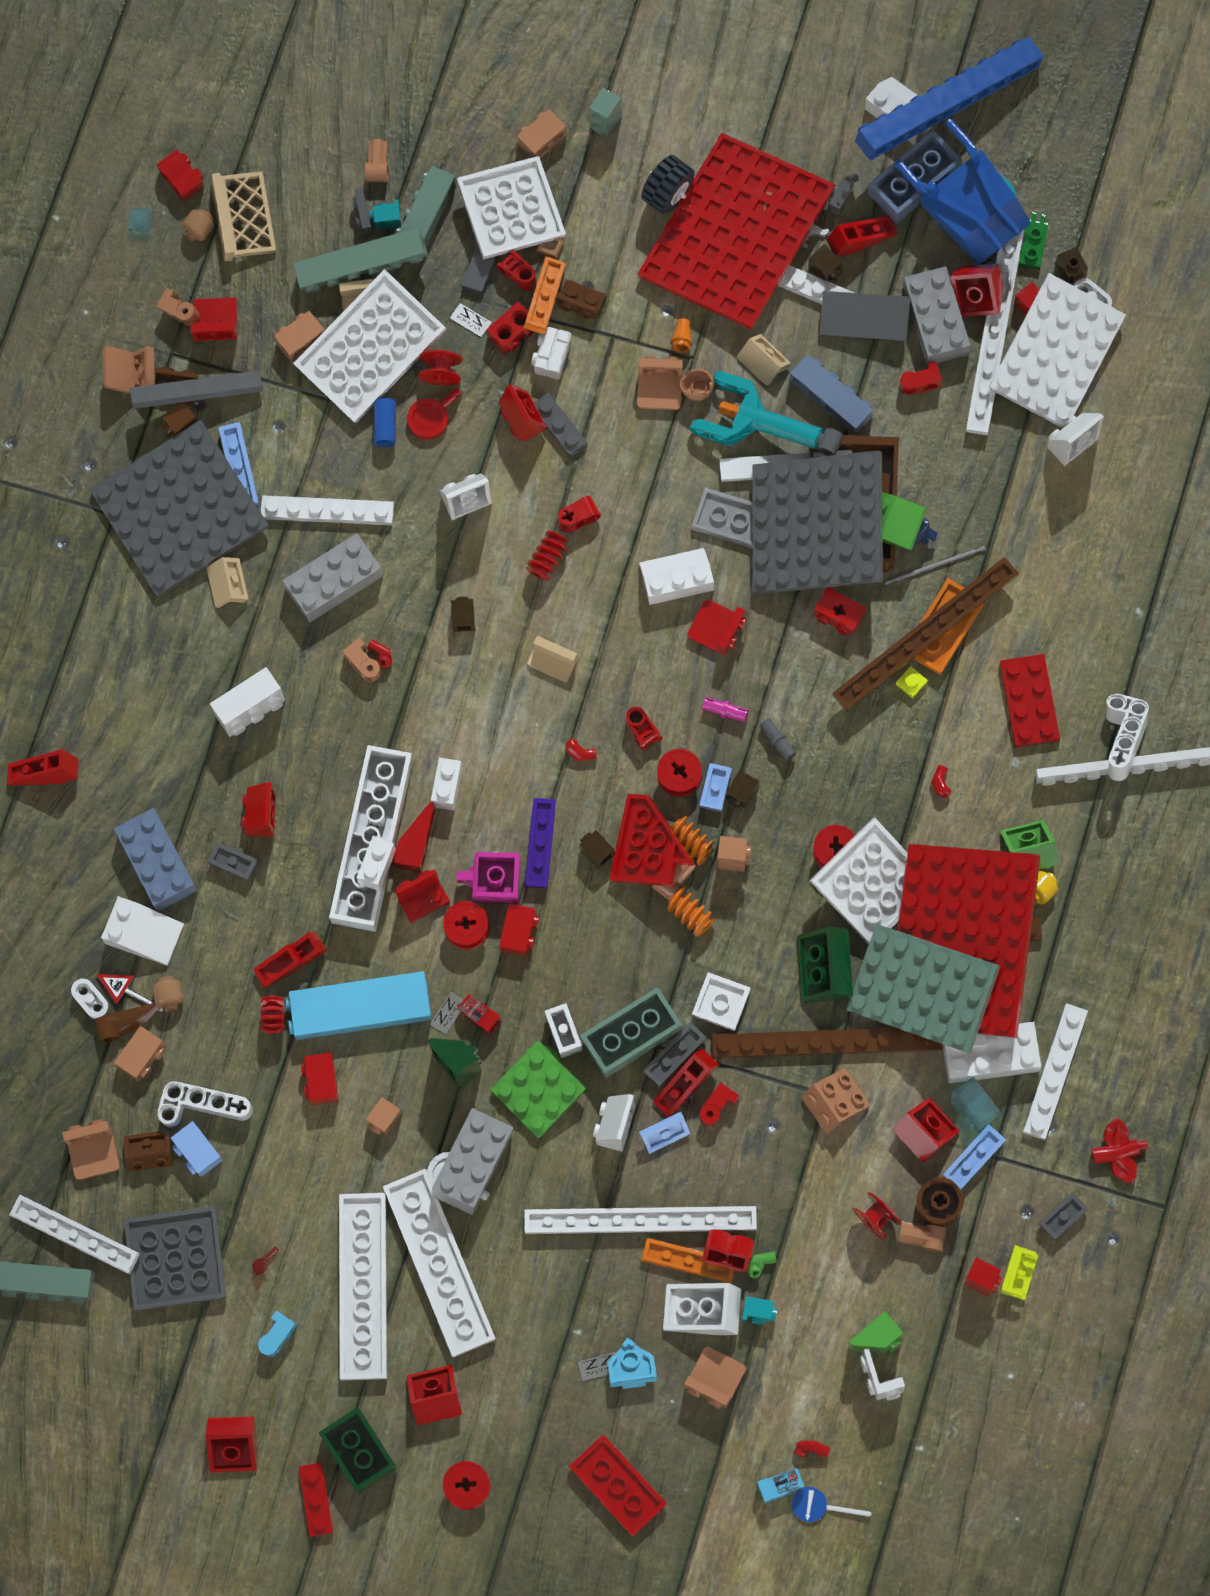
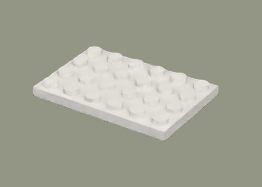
[293,269,447,424]
[988,273,1126,428]

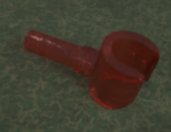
[252,1246,279,1276]

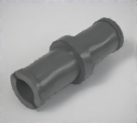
[759,718,796,762]

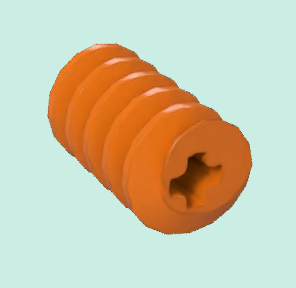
[671,816,714,865]
[667,886,716,937]

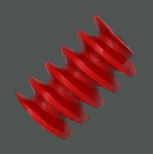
[526,530,568,581]

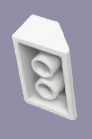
[865,77,933,145]
[639,548,714,605]

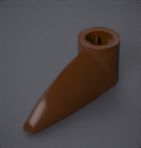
[94,1004,159,1043]

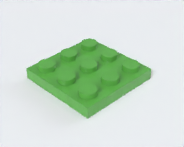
[490,1041,587,1138]

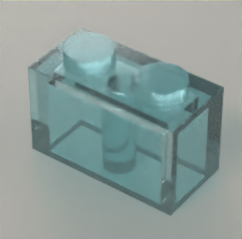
[950,1077,1002,1133]

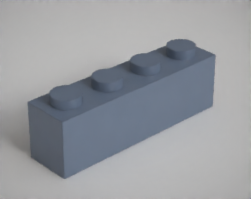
[790,355,873,436]

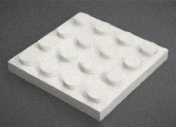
[456,156,566,260]
[810,818,908,945]

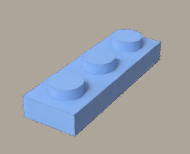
[942,1124,1006,1190]

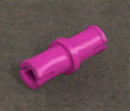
[702,696,749,723]

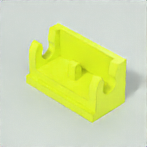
[1000,1245,1038,1300]

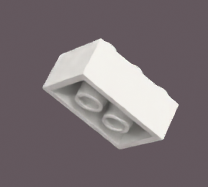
[210,667,286,737]

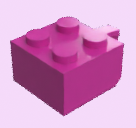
[456,852,521,904]

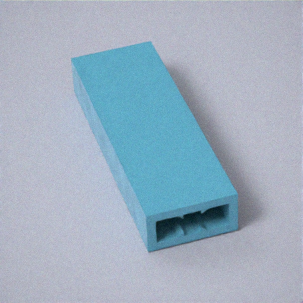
[286,971,432,1040]

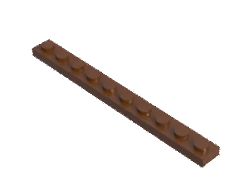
[832,557,1019,712]
[712,1028,942,1059]

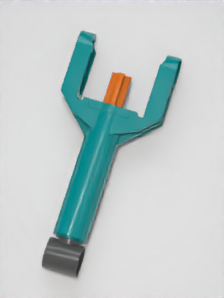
[689,371,844,456]

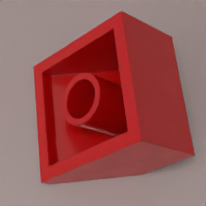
[950,264,1003,317]
[498,384,547,442]
[242,782,276,837]
[892,1097,961,1163]
[407,1365,462,1425]
[205,1416,257,1473]

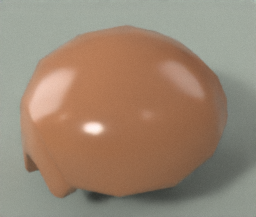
[679,369,714,401]

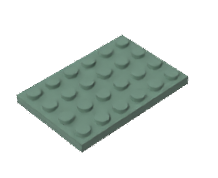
[846,924,1001,1054]

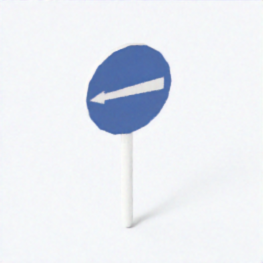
[792,1487,871,1522]

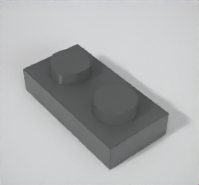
[352,188,373,237]
[207,842,259,881]
[1038,1192,1088,1241]

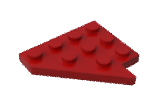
[609,794,694,887]

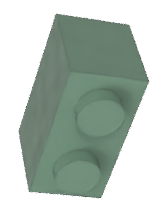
[589,88,622,136]

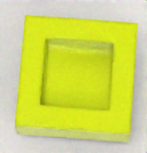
[896,666,928,699]

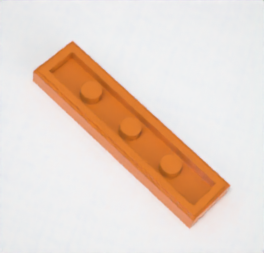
[524,256,566,334]
[641,1238,734,1284]

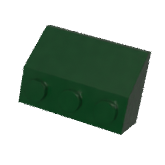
[797,927,853,1003]
[427,1038,482,1089]

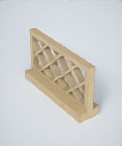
[211,172,276,262]

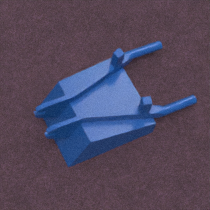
[894,119,1031,265]

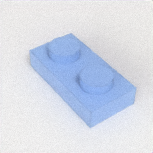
[699,763,732,812]
[639,1112,690,1154]

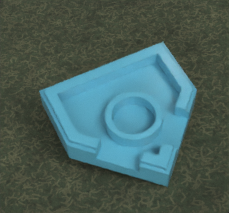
[607,1338,657,1389]

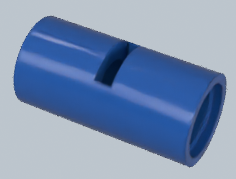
[374,398,396,447]

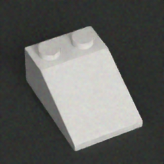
[1047,413,1104,466]
[440,473,492,520]
[101,896,184,966]
[593,1094,635,1152]
[663,1283,741,1335]

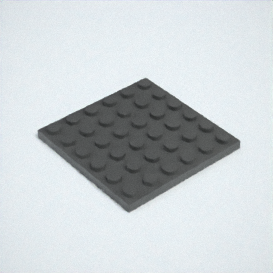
[90,420,270,598]
[753,451,883,594]

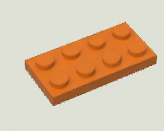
[913,578,986,675]

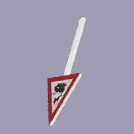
[96,974,163,1011]

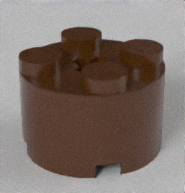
[916,1177,964,1227]

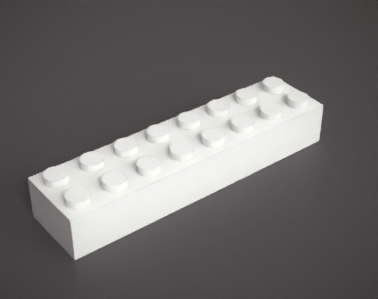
[329,745,414,932]

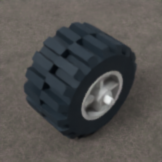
[641,155,695,215]

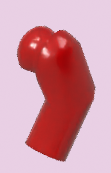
[367,639,393,669]
[931,765,951,799]

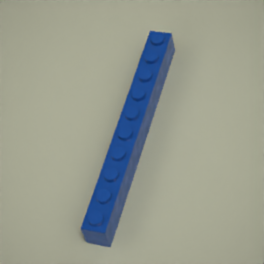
[855,37,1044,161]

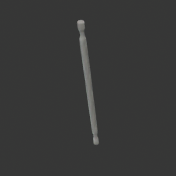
[884,546,986,585]

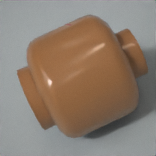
[182,209,214,241]
[152,976,184,1011]

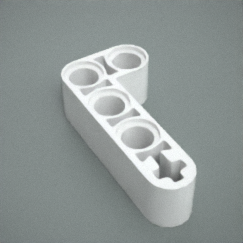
[1106,694,1149,781]
[158,1081,253,1128]

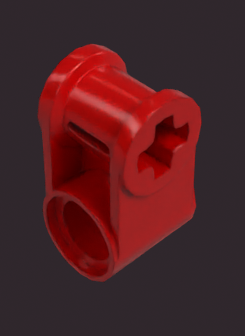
[496,250,537,291]
[558,495,601,533]
[626,707,663,752]

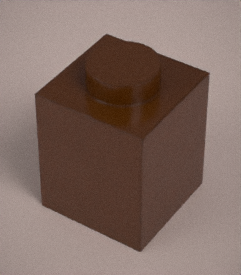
[162,402,198,436]

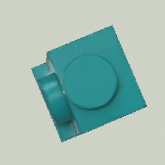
[369,200,402,231]
[742,1296,777,1325]

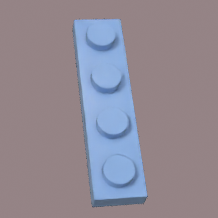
[218,422,259,506]

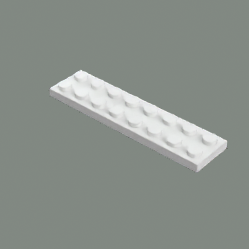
[383,1169,496,1358]
[339,1193,387,1380]

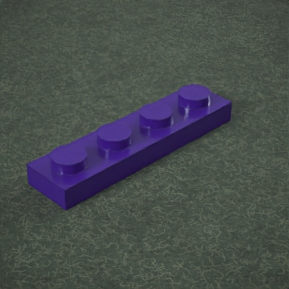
[525,798,556,889]

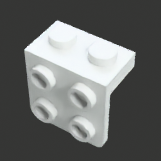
[860,1348,905,1401]

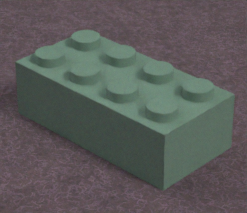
[580,987,683,1079]

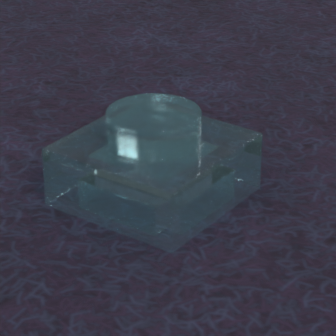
[128,207,153,232]

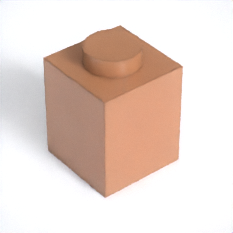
[366,1097,402,1136]

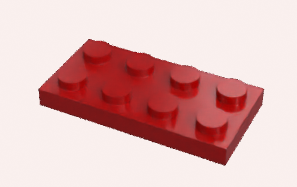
[1000,654,1060,748]
[569,1434,667,1537]

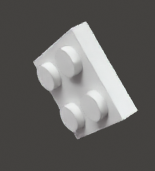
[692,972,751,1031]

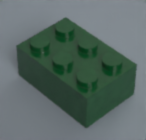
[318,1407,398,1495]

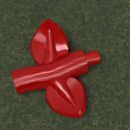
[1091,1118,1148,1183]

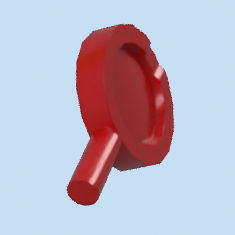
[407,388,462,440]

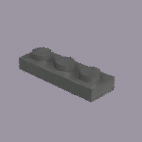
[534,393,587,457]
[643,1022,707,1088]

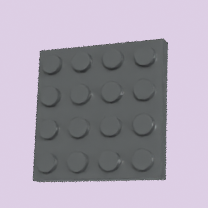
[124,1206,227,1312]

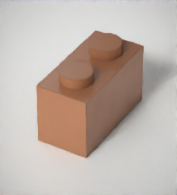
[517,109,567,158]
[274,311,325,363]
[717,836,751,872]
[114,1026,165,1082]

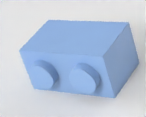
[171,1121,223,1177]

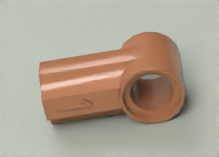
[365,139,388,183]
[652,864,696,900]
[898,1222,947,1253]

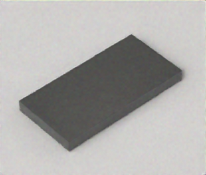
[819,291,911,341]

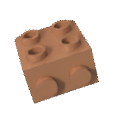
[103,346,155,394]
[637,356,683,410]
[801,1069,869,1134]
[62,1119,120,1180]
[684,1347,746,1409]

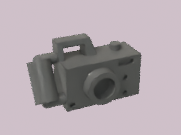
[828,173,859,215]

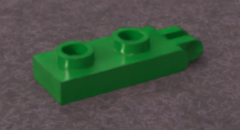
[1018,211,1049,270]

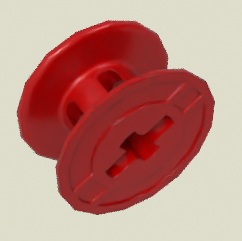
[418,349,463,386]
[657,748,702,798]
[813,824,855,868]
[443,901,489,950]
[852,1192,902,1241]
[442,1461,491,1510]

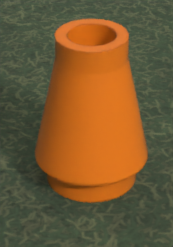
[670,318,692,353]

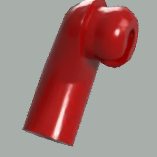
[565,739,597,761]
[794,1440,830,1458]

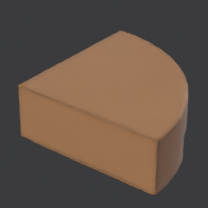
[536,238,565,260]

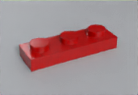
[299,1462,334,1537]

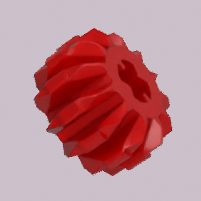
[261,995,284,1034]

